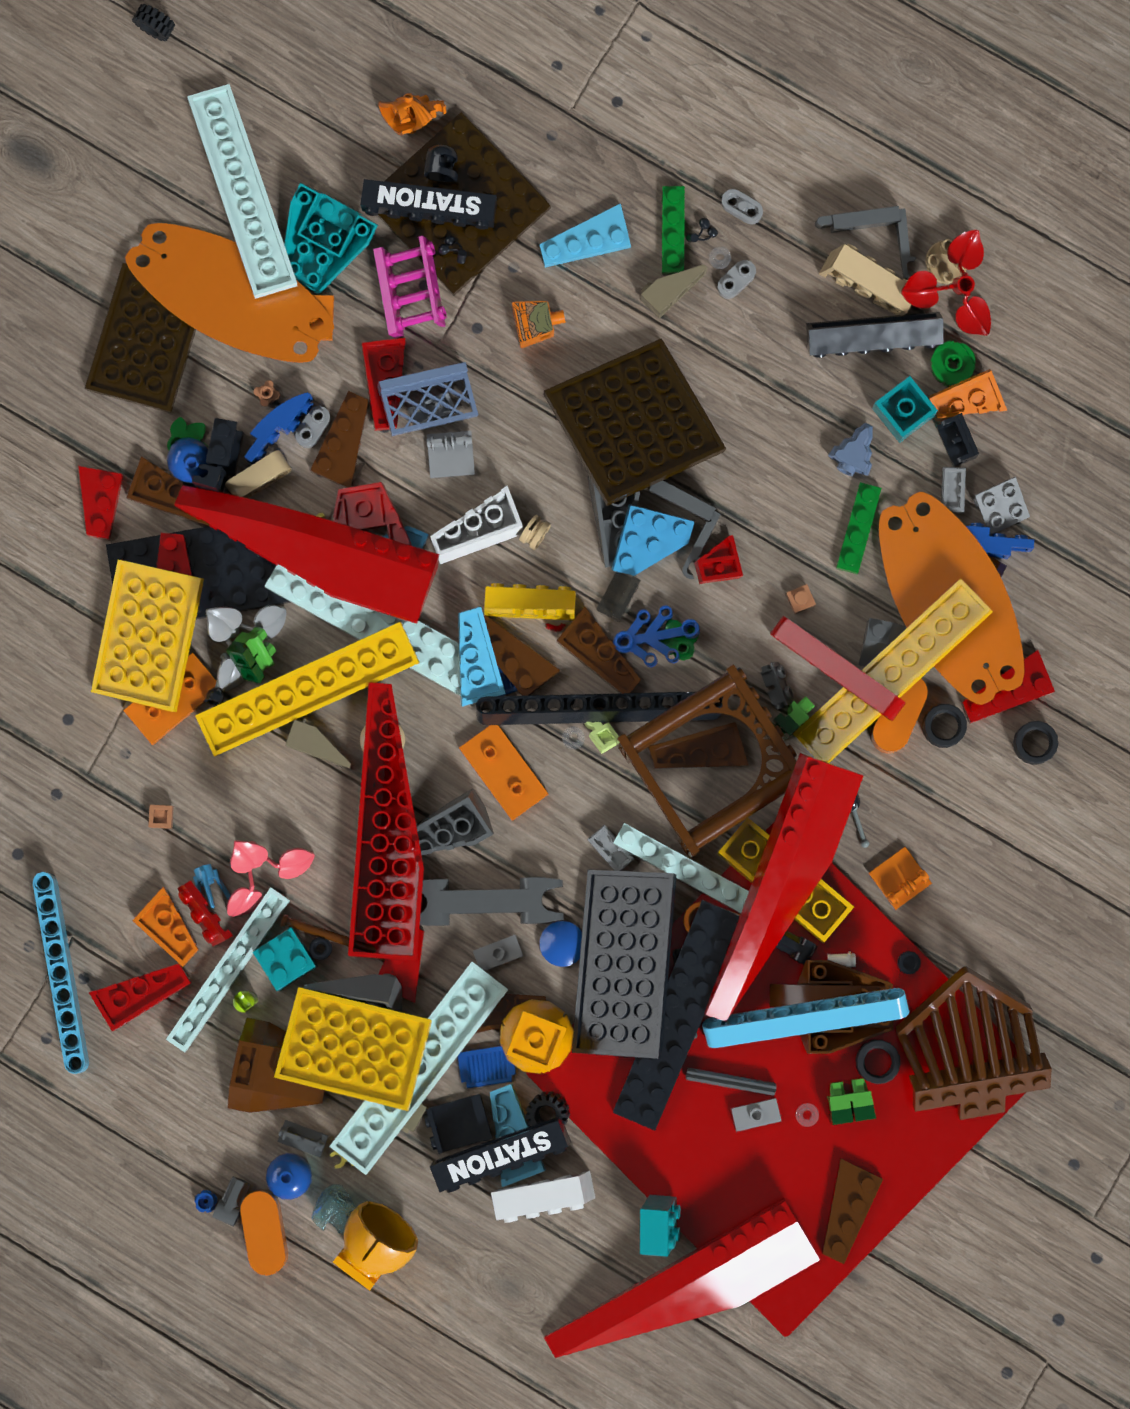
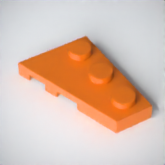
[928,369,1007,418]
[132,887,199,967]

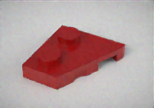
[694,535,743,584]

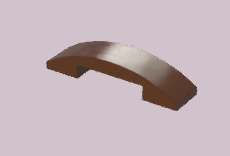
[770,984,862,1007]

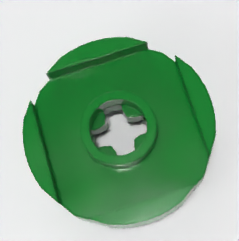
[930,341,976,387]

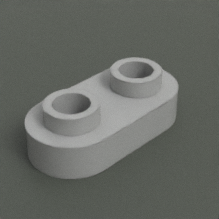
[721,189,763,224]
[717,260,756,299]
[295,406,331,448]

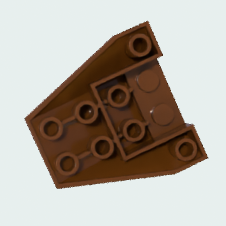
[797,960,893,1054]
[228,1018,325,1113]

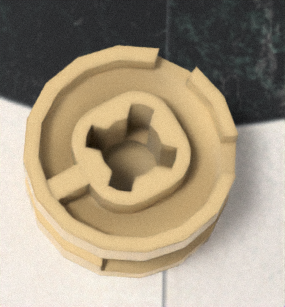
[519,514,551,550]

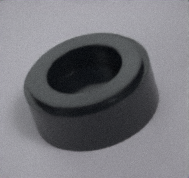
[897,951,921,974]

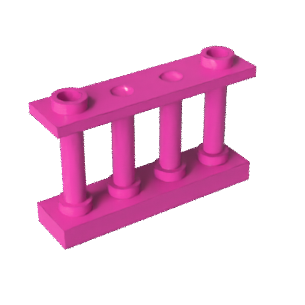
[373,236,447,339]

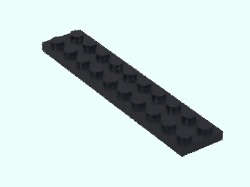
[613,900,740,1131]

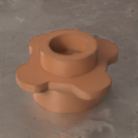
[254,380,280,407]

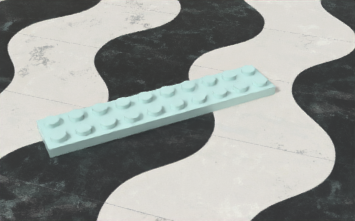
[187,84,297,299]
[265,565,461,697]
[329,962,508,1175]

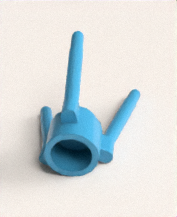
[193,864,231,909]

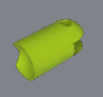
[233,991,258,1013]

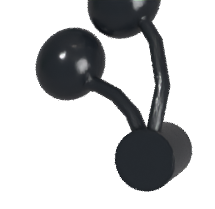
[686,218,718,242]
[438,235,467,264]

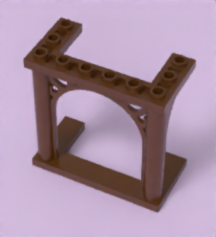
[616,664,797,859]

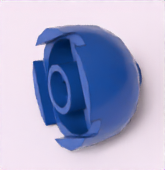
[167,437,208,483]
[266,1153,312,1200]

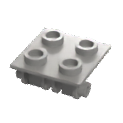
[427,431,475,478]
[973,477,1030,535]

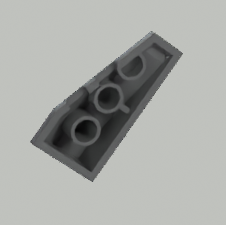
[588,476,640,568]
[858,618,907,667]
[416,789,494,855]
[304,973,402,1012]

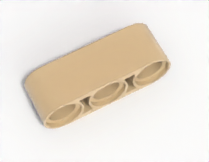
[225,450,292,498]

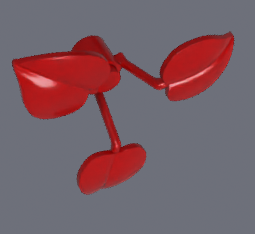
[901,230,991,336]

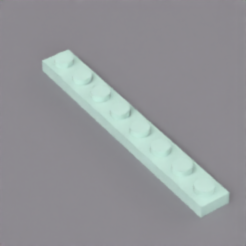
[613,823,749,914]
[166,887,290,1052]

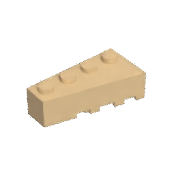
[819,244,911,315]

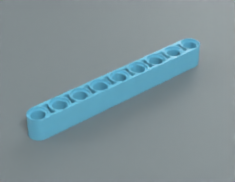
[33,872,89,1074]
[702,988,910,1048]

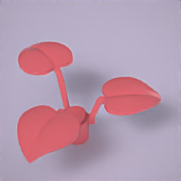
[226,840,315,917]

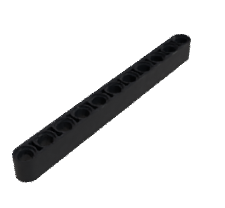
[476,692,723,725]

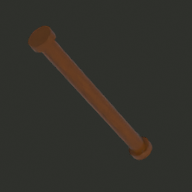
[280,914,385,961]

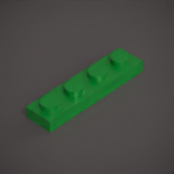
[662,186,685,275]
[836,482,882,575]

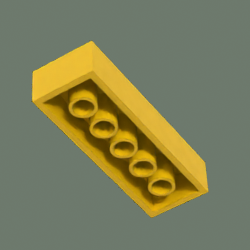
[717,818,854,943]

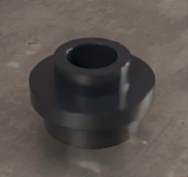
[309,937,332,960]

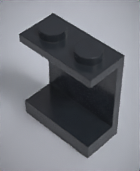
[206,418,244,476]
[424,1093,493,1154]

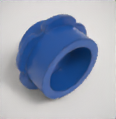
[194,1190,217,1213]

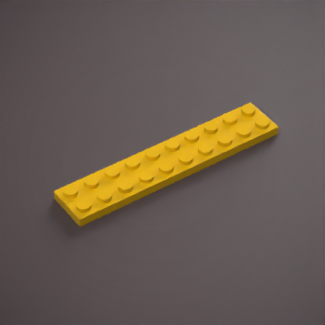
[793,579,993,763]
[195,622,420,757]

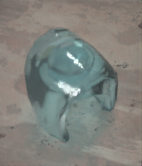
[311,1184,356,1235]

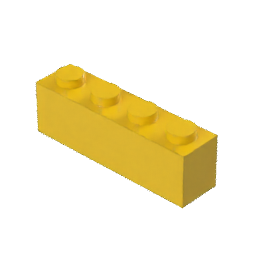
[484,583,576,621]

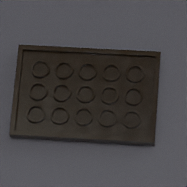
[85,263,196,413]

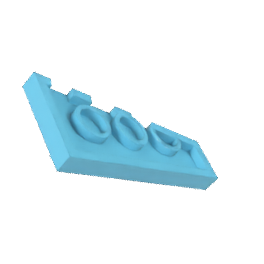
[540,203,631,268]
[458,607,505,707]
[490,1083,545,1187]

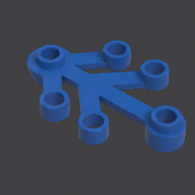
[613,606,700,667]

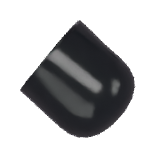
[424,144,458,183]

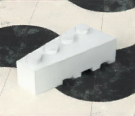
[430,486,524,564]
[491,1171,595,1223]

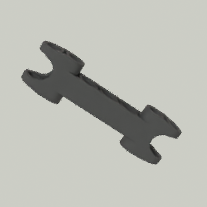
[420,877,564,926]

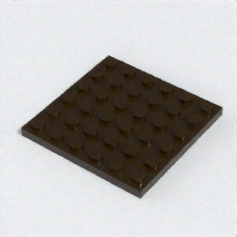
[378,112,551,296]
[543,338,726,506]

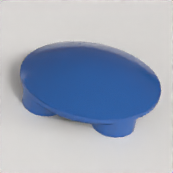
[540,921,582,967]

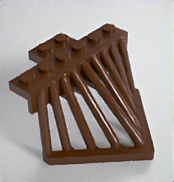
[896,966,1052,1120]

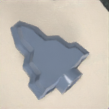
[828,423,873,476]

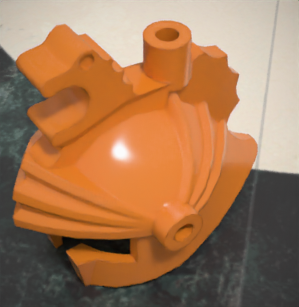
[378,93,446,136]

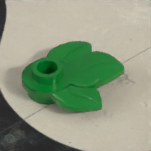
[167,417,209,450]
[659,619,699,661]

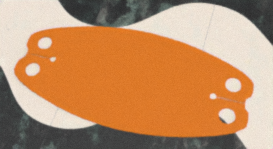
[125,223,334,363]
[879,492,1024,705]

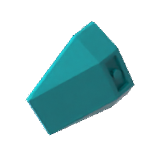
[284,183,378,294]

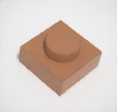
[786,584,816,614]
[148,805,174,829]

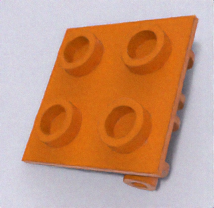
[868,847,932,910]

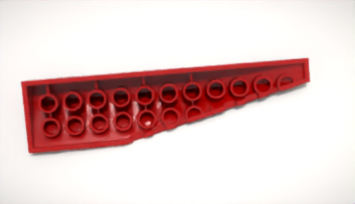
[174,485,440,624]
[348,682,424,961]
[704,753,864,1021]
[544,1198,820,1358]

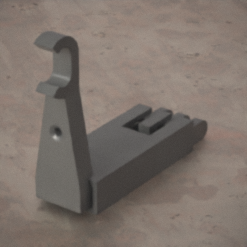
[815,206,916,280]
[649,480,721,579]

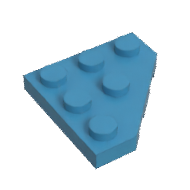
[612,504,694,576]

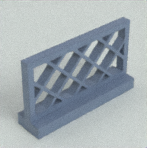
[377,362,478,436]

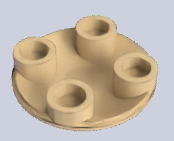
[926,239,966,284]

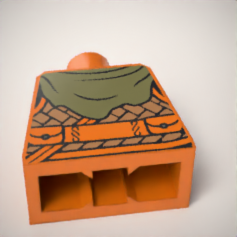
[512,301,566,349]

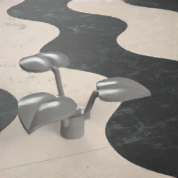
[206,605,286,692]

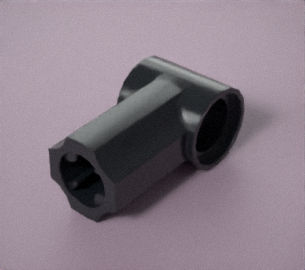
[775,931,818,965]

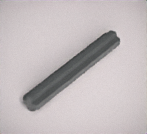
[685,1068,777,1095]

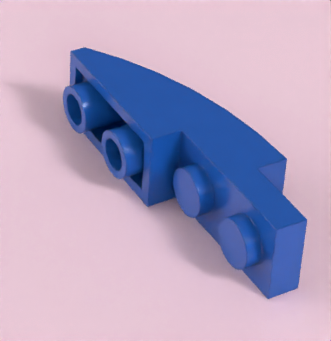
[244,392,313,465]
[966,523,1035,559]

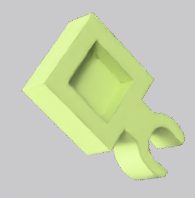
[584,722,619,754]

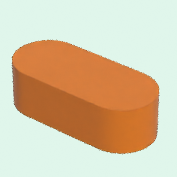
[870,679,928,754]
[240,1189,288,1276]

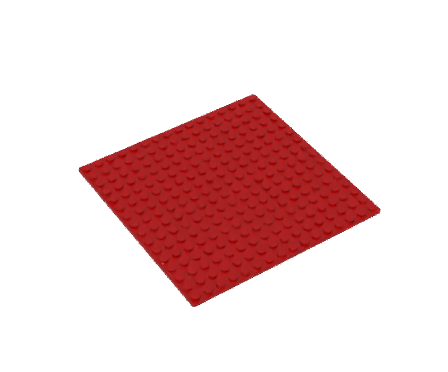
[526,821,1025,1337]

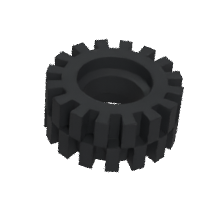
[132,4,175,42]
[525,1091,570,1126]

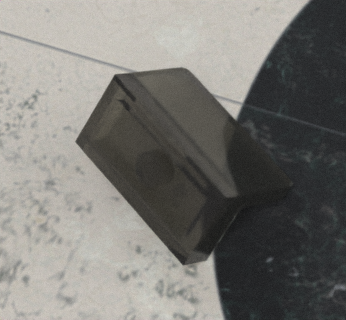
[597,572,641,623]

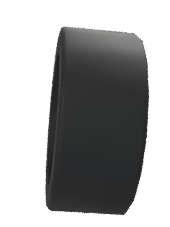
[922,704,967,748]
[1013,721,1059,765]
[855,1040,901,1084]

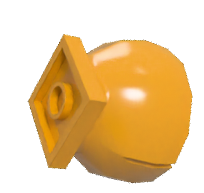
[499,999,574,1074]
[333,1201,418,1291]

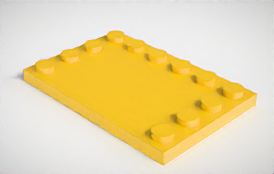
[91,560,204,712]
[274,987,432,1111]

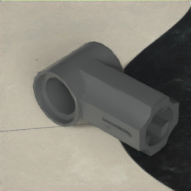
[212,1176,251,1227]

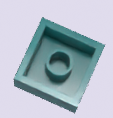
[872,376,938,443]
[252,927,318,991]
[640,1195,681,1257]

